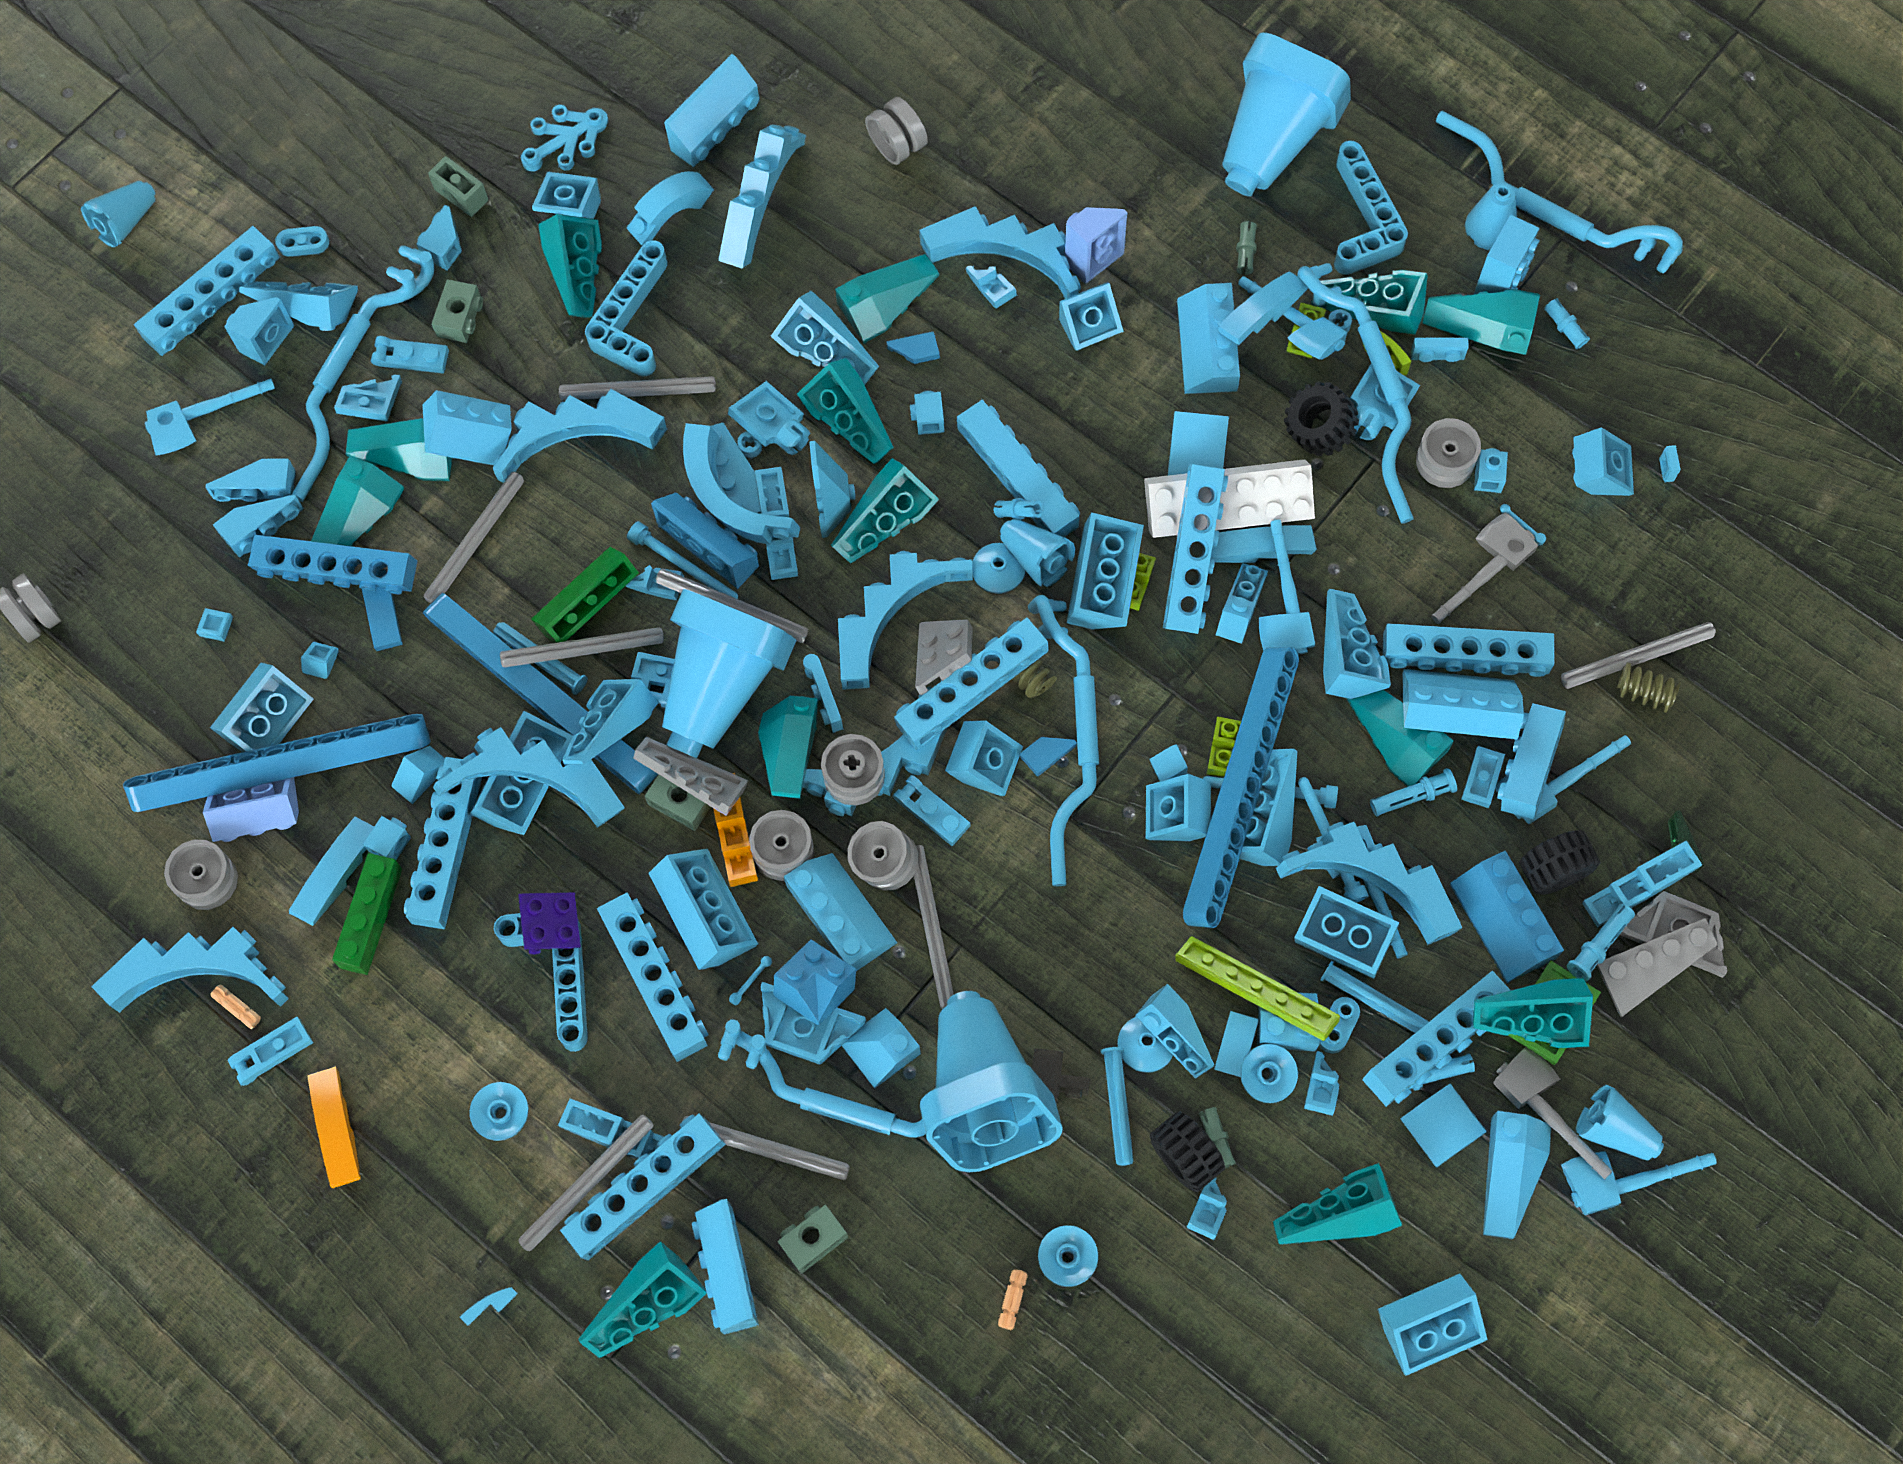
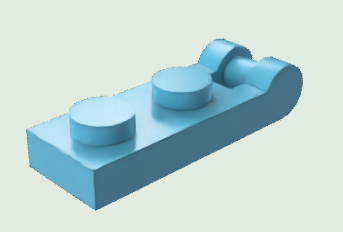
[371,336,449,373]
[803,654,843,733]
[893,775,970,846]
[228,1017,313,1086]

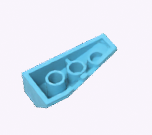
[239,282,358,331]
[771,291,879,385]
[809,441,856,538]
[1323,589,1391,699]
[562,679,658,764]
[1483,1111,1551,1239]

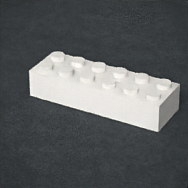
[1144,459,1315,538]

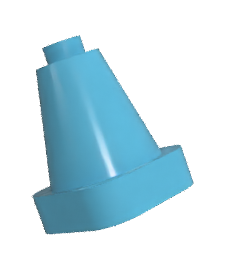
[1222,33,1351,196]
[662,589,797,758]
[920,991,1063,1172]

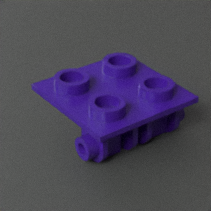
[518,892,581,954]

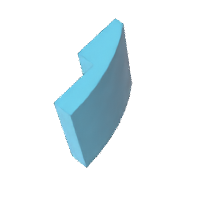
[1400,1084,1487,1167]

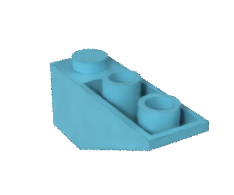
[206,459,296,502]
[213,495,304,558]
[1216,563,1268,644]
[1135,984,1214,1079]

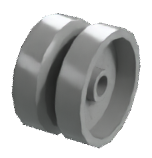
[865,97,928,165]
[1416,418,1481,488]
[0,573,62,643]
[821,734,885,806]
[749,810,815,881]
[848,821,919,891]
[164,839,238,910]

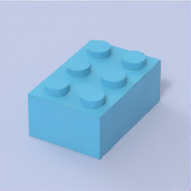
[1474,215,1540,295]
[1295,886,1399,979]

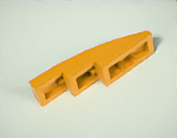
[713,773,758,887]
[307,1067,361,1188]

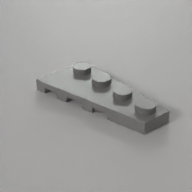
[633,737,748,816]
[1596,918,1718,1017]

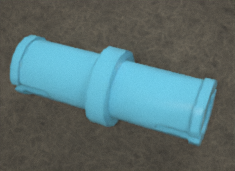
[1544,298,1590,349]
[994,498,1044,520]

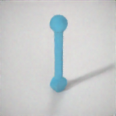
[1500,504,1546,545]
[729,956,772,1005]

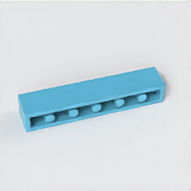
[957,399,1080,537]

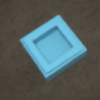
[1659,445,1681,482]
[196,608,233,642]

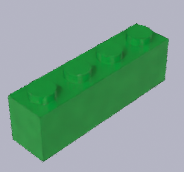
[531,547,639,643]
[332,853,403,975]

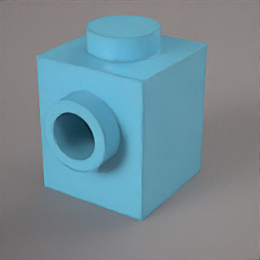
[910,391,944,435]
[1474,448,1508,493]

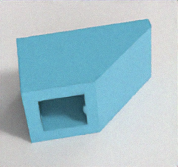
[416,205,462,270]

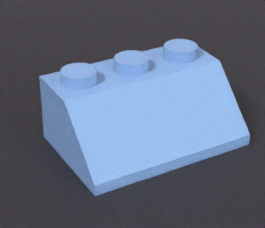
[1065,207,1127,284]
[203,777,299,842]

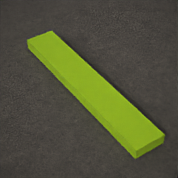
[1175,936,1340,1041]

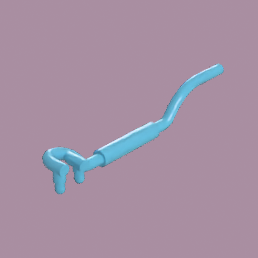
[1436,111,1683,273]
[291,245,434,502]
[1297,263,1414,524]
[1028,595,1099,886]
[718,1020,926,1138]

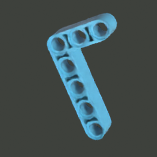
[1334,141,1408,275]
[585,240,667,377]
[494,913,588,1052]

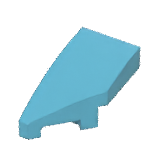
[966,266,1017,309]
[626,565,684,600]
[1304,1051,1340,1116]
[1187,1178,1227,1240]
[460,1287,518,1325]

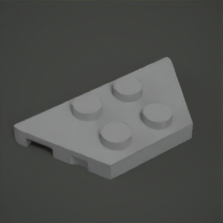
[915,620,973,695]
[1620,891,1727,978]

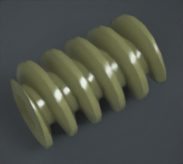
[997,645,1057,698]
[1616,663,1681,713]

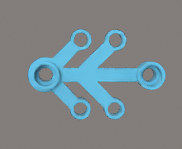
[521,105,608,171]

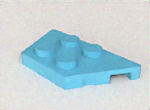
[761,982,866,1065]

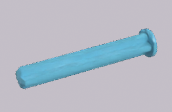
[493,622,588,695]
[1320,961,1429,1033]
[1101,1047,1133,1166]

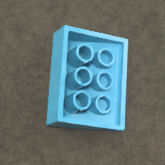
[1402,669,1524,739]

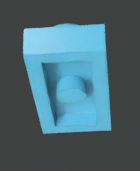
[1411,338,1469,362]
[1461,746,1505,808]

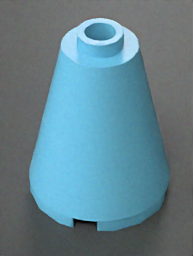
[81,181,156,247]
[1465,183,1517,250]
[1000,519,1075,587]
[1576,1085,1664,1160]

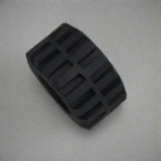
[1284,382,1359,456]
[1519,830,1601,895]
[1149,1111,1225,1192]

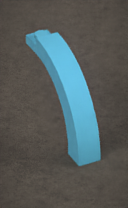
[683,423,801,545]

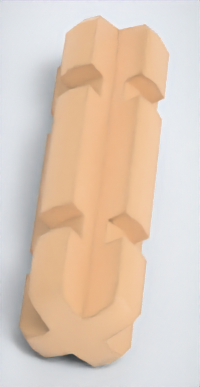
[211,985,261,1029]
[998,1269,1027,1330]

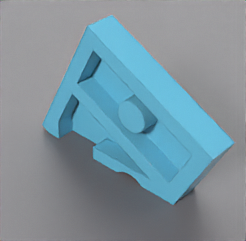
[334,375,402,421]

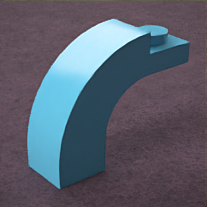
[627,172,714,245]

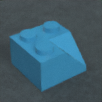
[773,940,856,1026]

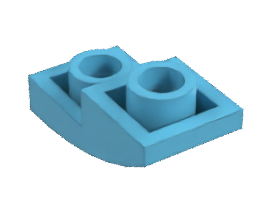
[1214,1011,1259,1077]

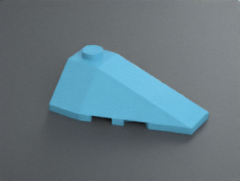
[1239,749,1297,866]

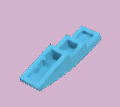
[1218,271,1308,345]
[755,467,798,580]
[1211,525,1317,563]
[289,817,374,926]
[1582,841,1702,927]
[558,1099,683,1171]

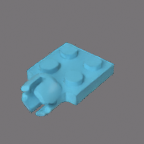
[1349,363,1420,440]
[728,381,810,455]

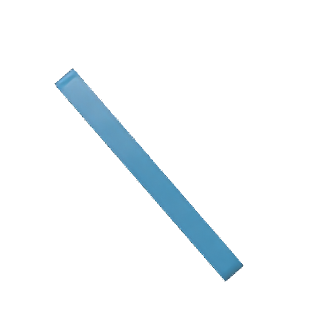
[423,593,659,794]
[1183,647,1299,928]
[123,714,431,812]

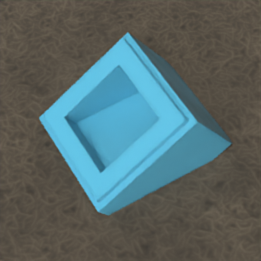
[301,642,338,679]
[1150,744,1188,782]

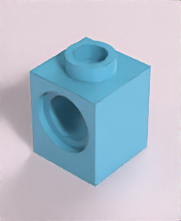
[363,816,411,860]

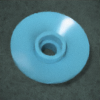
[972,543,1025,594]
[1118,1017,1173,1072]
[1240,1044,1298,1103]
[470,1082,529,1141]
[1038,1226,1098,1287]

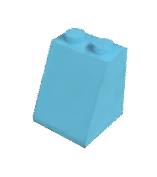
[1168,411,1229,476]

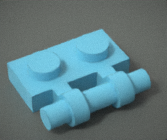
[631,652,675,708]

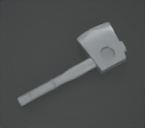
[1431,512,1538,624]
[1493,1047,1613,1180]

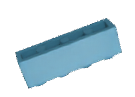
[1497,703,1566,819]

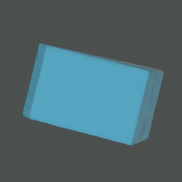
[391,746,445,804]

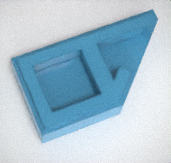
[886,332,940,364]
[1020,737,1077,777]

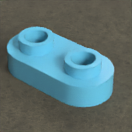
[275,226,329,257]
[1319,997,1360,1053]

